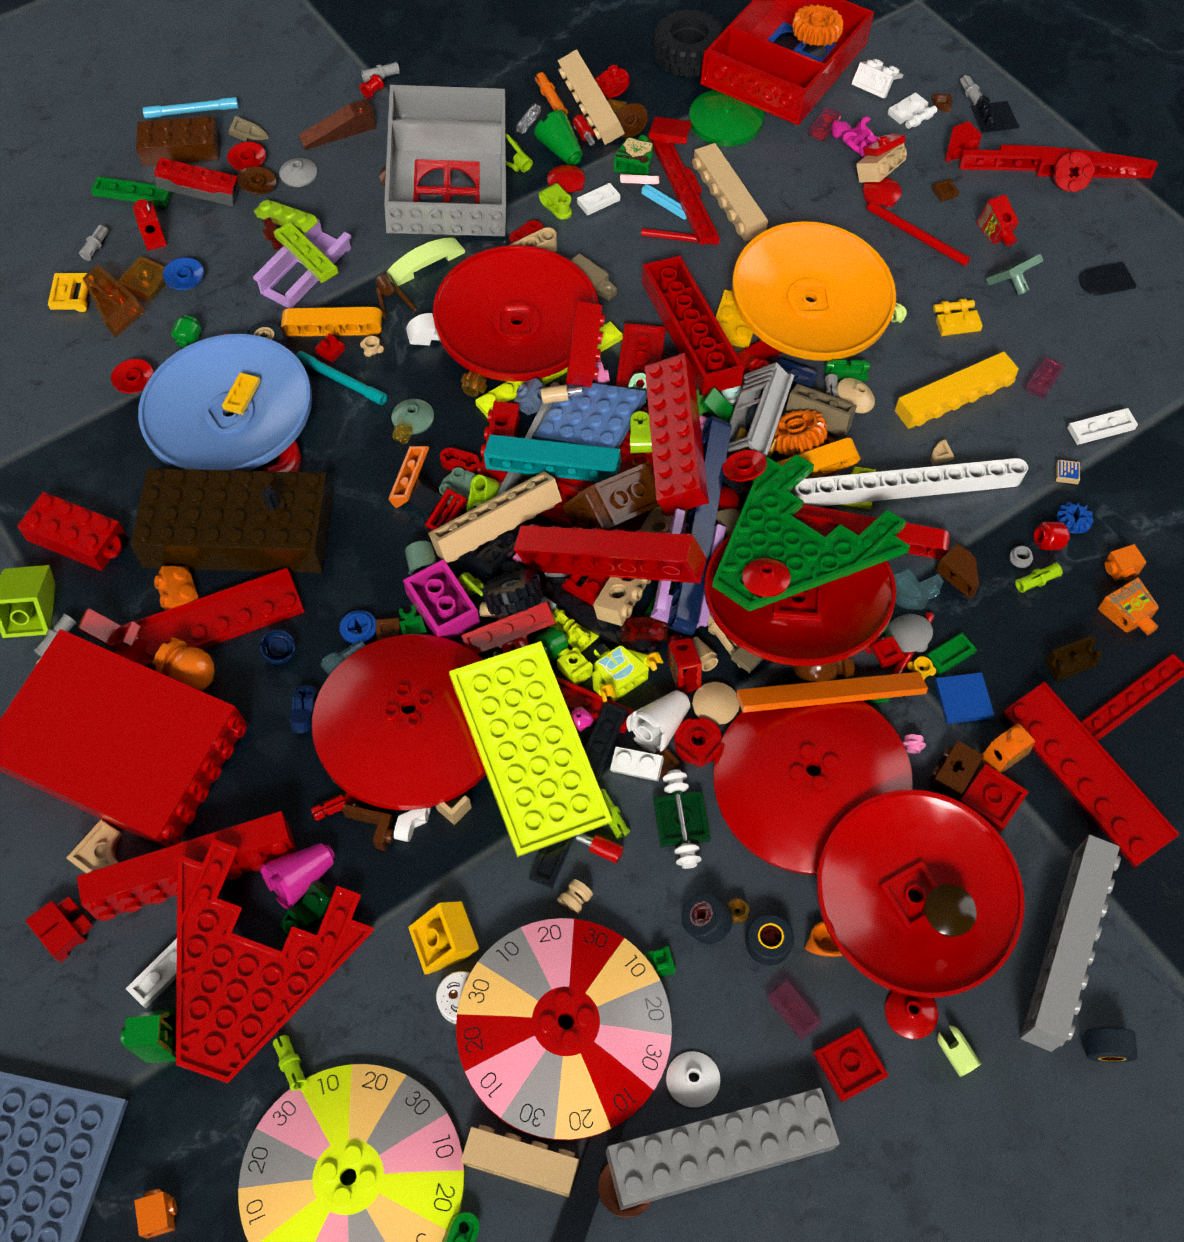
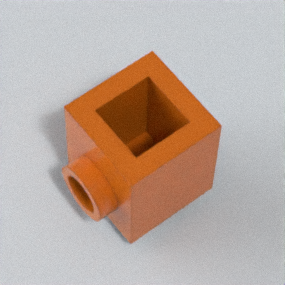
[1104,544,1146,582]
[134,1189,177,1239]

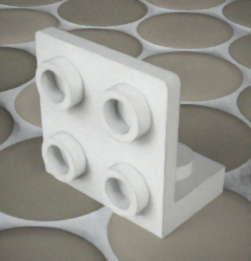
[852,59,903,98]

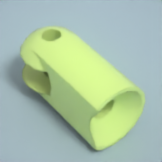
[937,1025,982,1077]

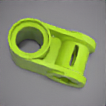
[539,183,572,220]
[630,411,652,454]
[467,475,499,512]

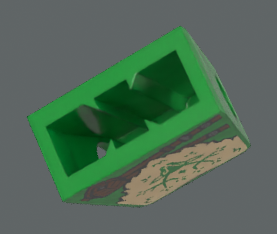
[614,135,653,176]

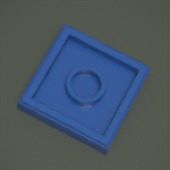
[934,672,994,724]

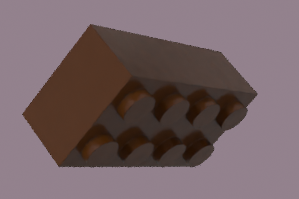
[136,116,219,166]

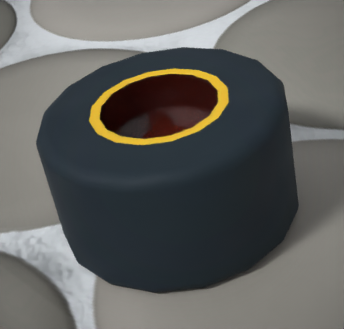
[681,892,733,945]
[745,914,794,966]
[1084,1027,1138,1062]

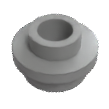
[1009,546,1033,568]

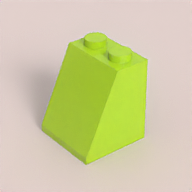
[0,565,55,638]

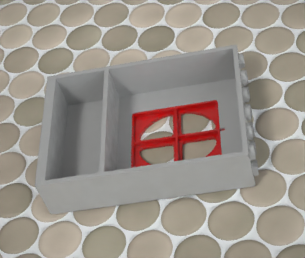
[384,85,506,236]

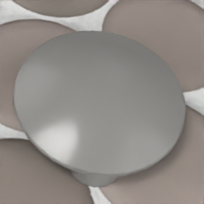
[885,614,933,652]

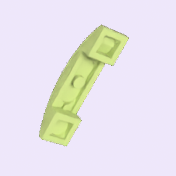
[387,238,465,286]

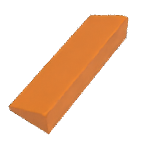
[388,446,429,508]

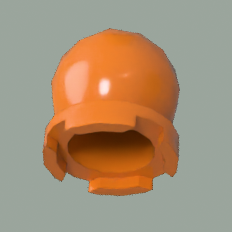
[152,637,215,691]

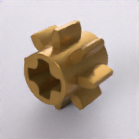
[461,371,488,397]

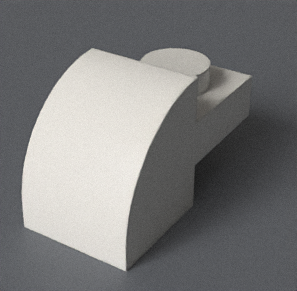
[406,313,439,345]

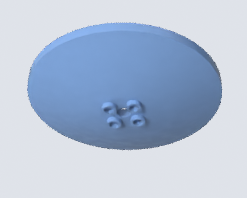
[138,334,312,471]

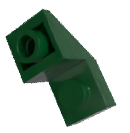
[279,880,333,936]

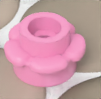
[902,734,926,754]

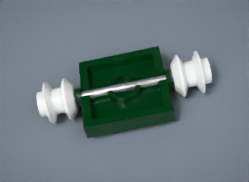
[653,770,711,869]

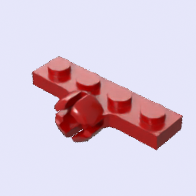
[461,601,557,654]

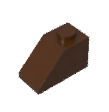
[936,544,979,599]

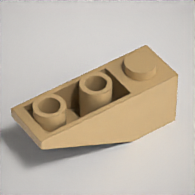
[856,143,907,182]

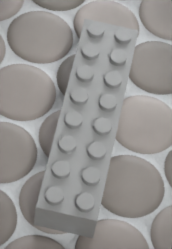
[1020,835,1121,1052]
[605,1088,840,1210]

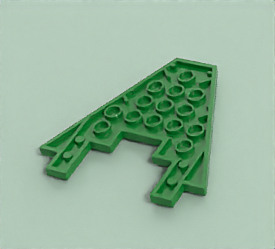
[712,454,910,612]

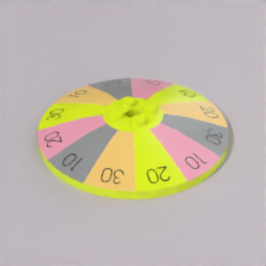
[238,1064,465,1242]

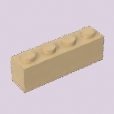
[461,1125,579,1197]

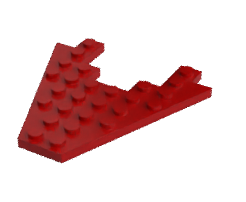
[176,839,374,1083]

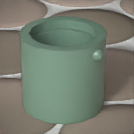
[405,541,437,576]

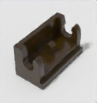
[1044,635,1102,682]

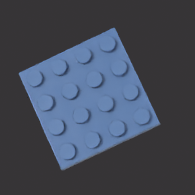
[534,383,647,449]

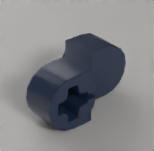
[289,685,317,733]

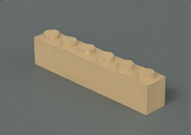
[558,49,625,145]
[692,143,768,242]
[429,471,562,563]

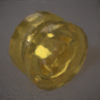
[392,422,413,444]

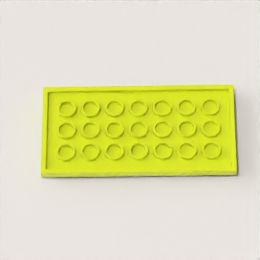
[449,641,612,857]

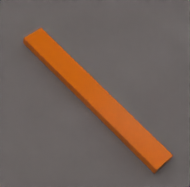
[736,672,928,713]

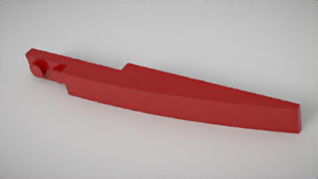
[959,145,1158,178]

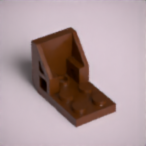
[562,463,660,531]

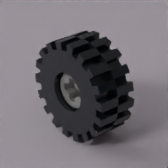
[481,568,544,616]

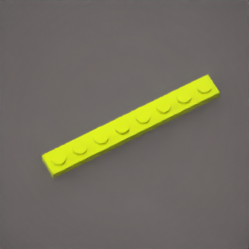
[475,321,623,418]

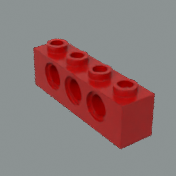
[477,401,520,483]

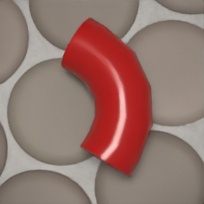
[263,440,301,472]

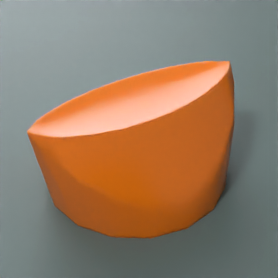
[804,922,843,957]

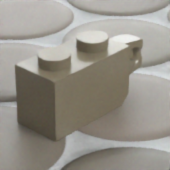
[570,253,617,300]

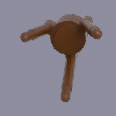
[375,274,417,319]

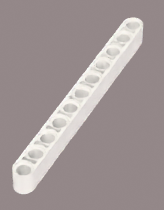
[793,458,1028,507]

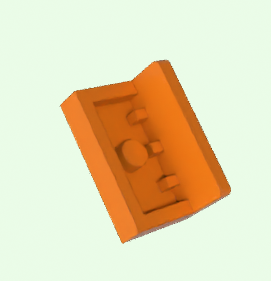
[154,566,199,611]

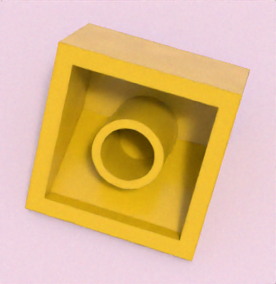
[408,901,479,975]

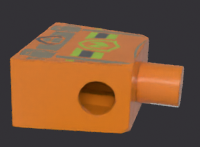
[1098,578,1158,635]
[981,723,1035,774]

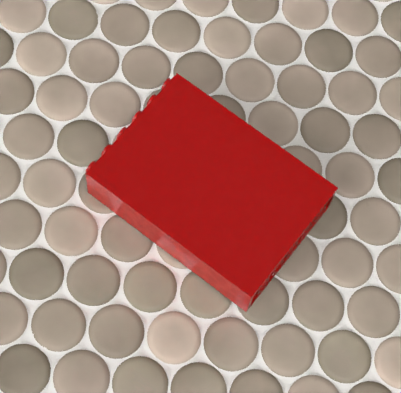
[0,629,247,849]

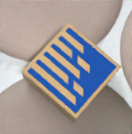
[1056,460,1080,485]

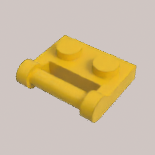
[48,273,93,312]

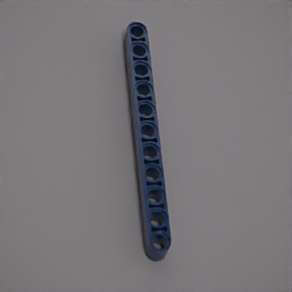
[668,416,732,636]

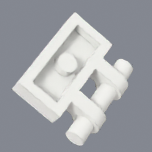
[888,92,937,129]

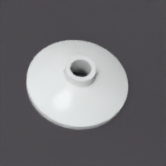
[666,1051,720,1108]

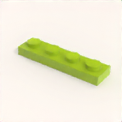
[254,199,318,234]
[273,222,338,283]

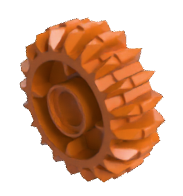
[792,4,843,47]
[773,409,827,456]

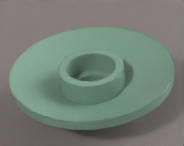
[392,399,434,434]

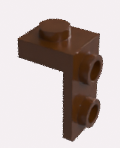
[342,803,395,851]

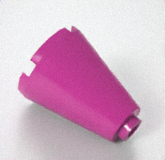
[260,843,335,909]

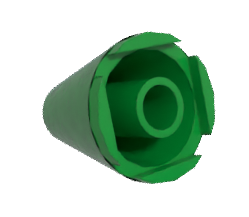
[534,110,583,165]

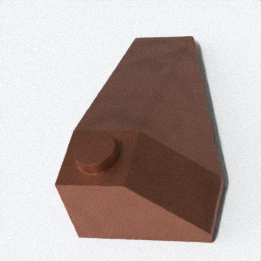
[299,99,376,150]

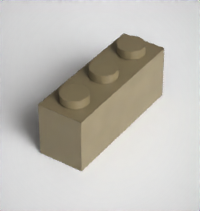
[785,384,857,437]

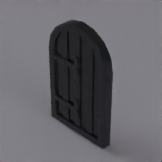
[1079,262,1137,295]

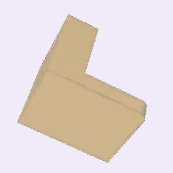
[436,795,472,825]

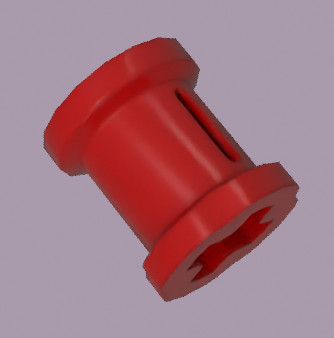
[359,74,384,99]

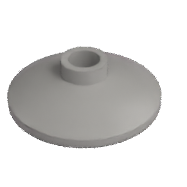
[279,158,318,187]

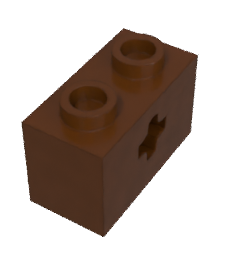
[930,741,984,801]

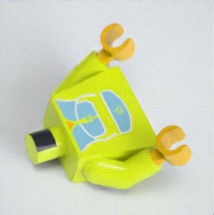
[592,644,664,702]

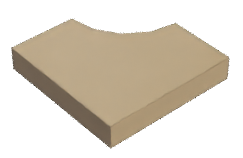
[66,819,122,873]

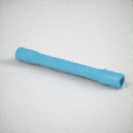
[143,97,239,119]

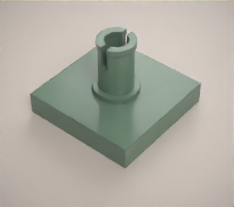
[986,254,1043,295]

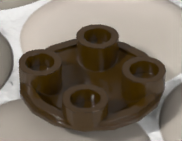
[923,884,977,938]

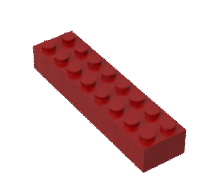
[641,256,744,396]
[645,353,709,516]
[514,524,707,583]
[76,811,297,921]

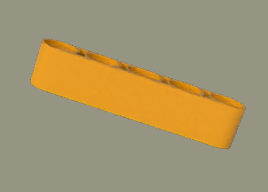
[281,307,382,336]
[753,438,861,481]

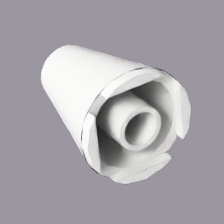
[626,690,690,753]

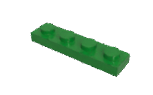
[91,176,173,207]

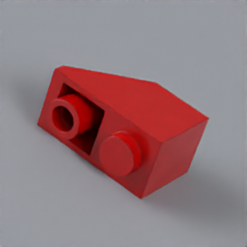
[945,121,982,162]

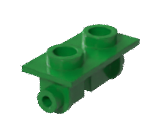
[825,359,870,381]

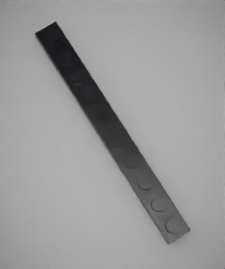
[460,544,659,655]

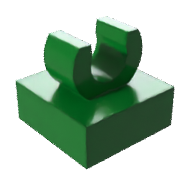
[643,946,676,978]

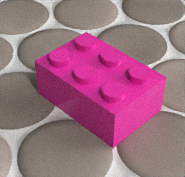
[403,559,480,640]

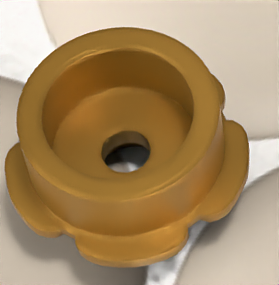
[727,898,750,923]

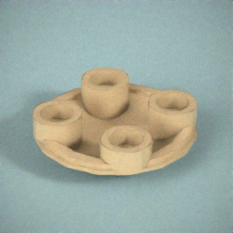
[692,682,740,725]

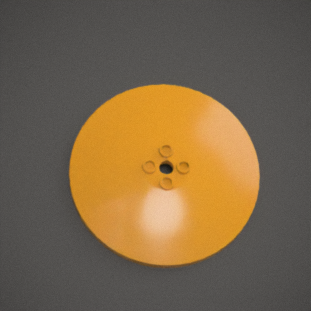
[732,221,896,361]

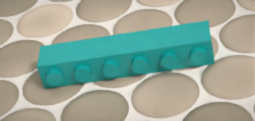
[484,435,621,482]

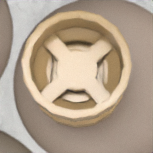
[557,879,593,915]

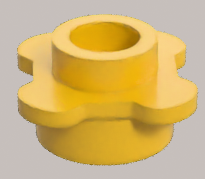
[907,656,936,680]

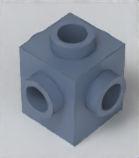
[513,378,546,415]

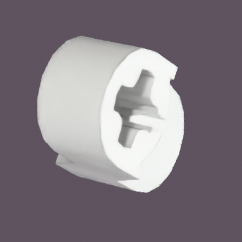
[394,807,431,842]

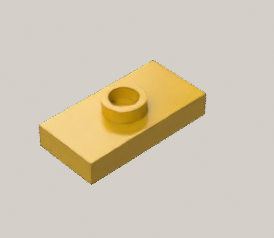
[222,372,261,415]

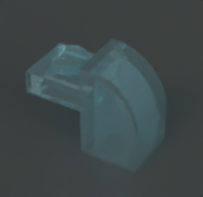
[894,569,944,610]

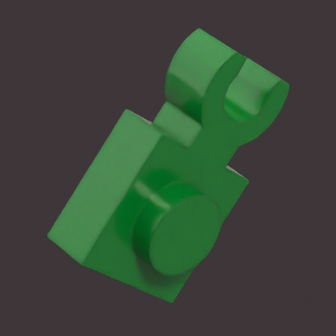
[399,605,428,635]

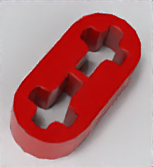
[440,448,480,474]

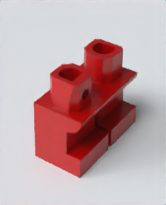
[25,896,93,963]

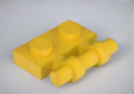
[933,299,983,336]

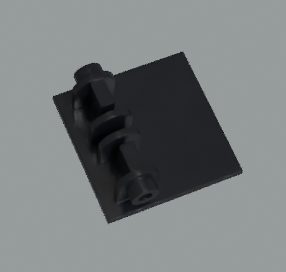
[972,95,1019,133]

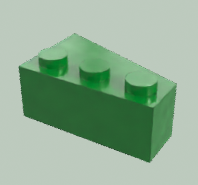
[121,1008,176,1064]

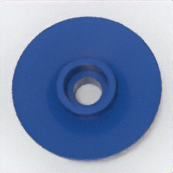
[163,258,204,290]

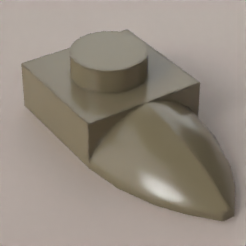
[228,116,269,142]

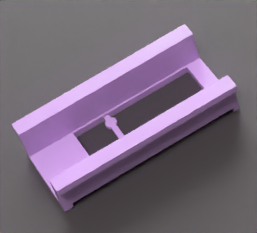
[253,218,352,308]
[650,508,726,629]

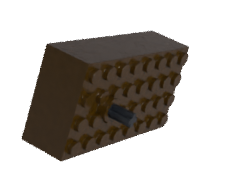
[130,468,333,573]

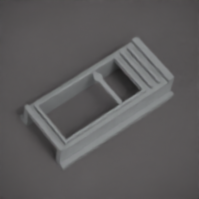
[726,362,794,459]

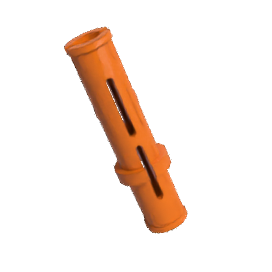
[535,72,568,114]

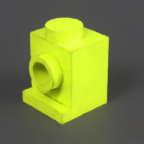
[557,647,593,686]

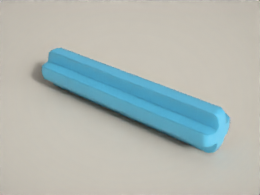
[641,184,687,220]

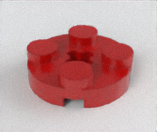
[1053,152,1095,192]
[674,717,722,767]

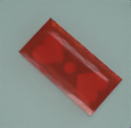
[619,617,668,641]

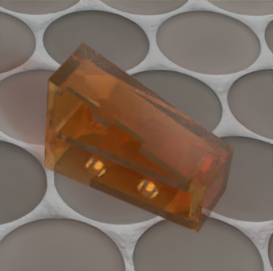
[83,265,145,338]

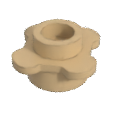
[360,336,384,357]

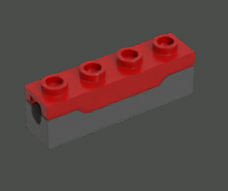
[154,157,239,207]

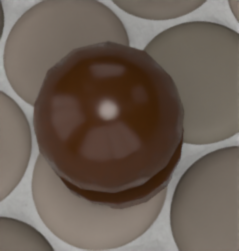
[793,658,855,683]

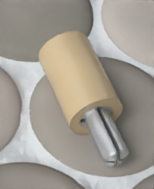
[541,385,583,404]

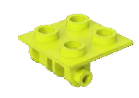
[549,609,599,653]

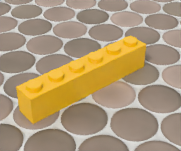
[895,352,1019,429]

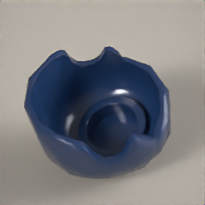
[259,629,296,665]

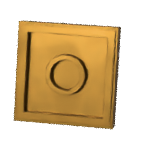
[116,256,166,302]

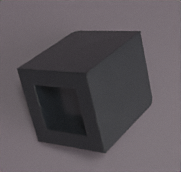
[408,477,442,514]

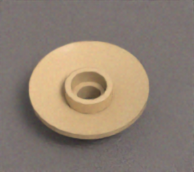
[837,378,875,414]

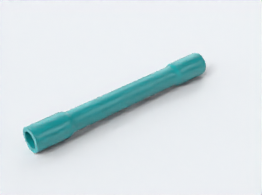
[296,351,387,405]

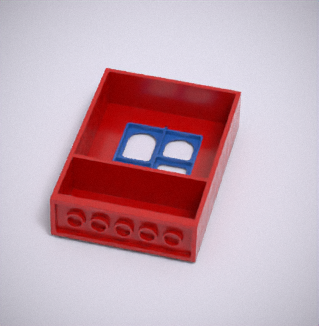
[700,0,874,125]

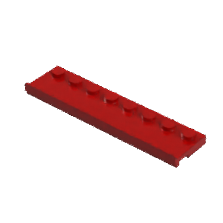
[115,568,304,668]
[1002,682,1179,868]

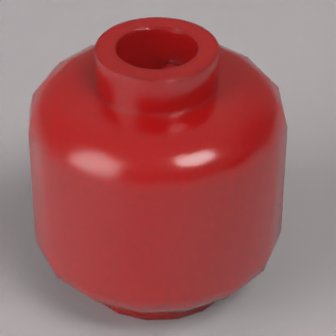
[1034,522,1070,550]

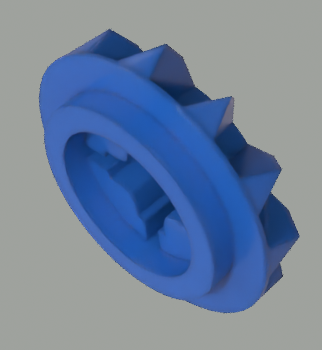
[1057,501,1094,534]
[340,610,376,645]

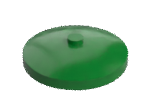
[689,90,764,147]

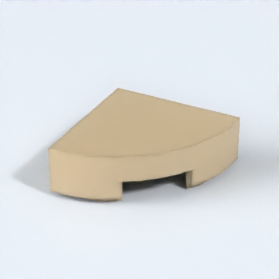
[931,439,954,466]

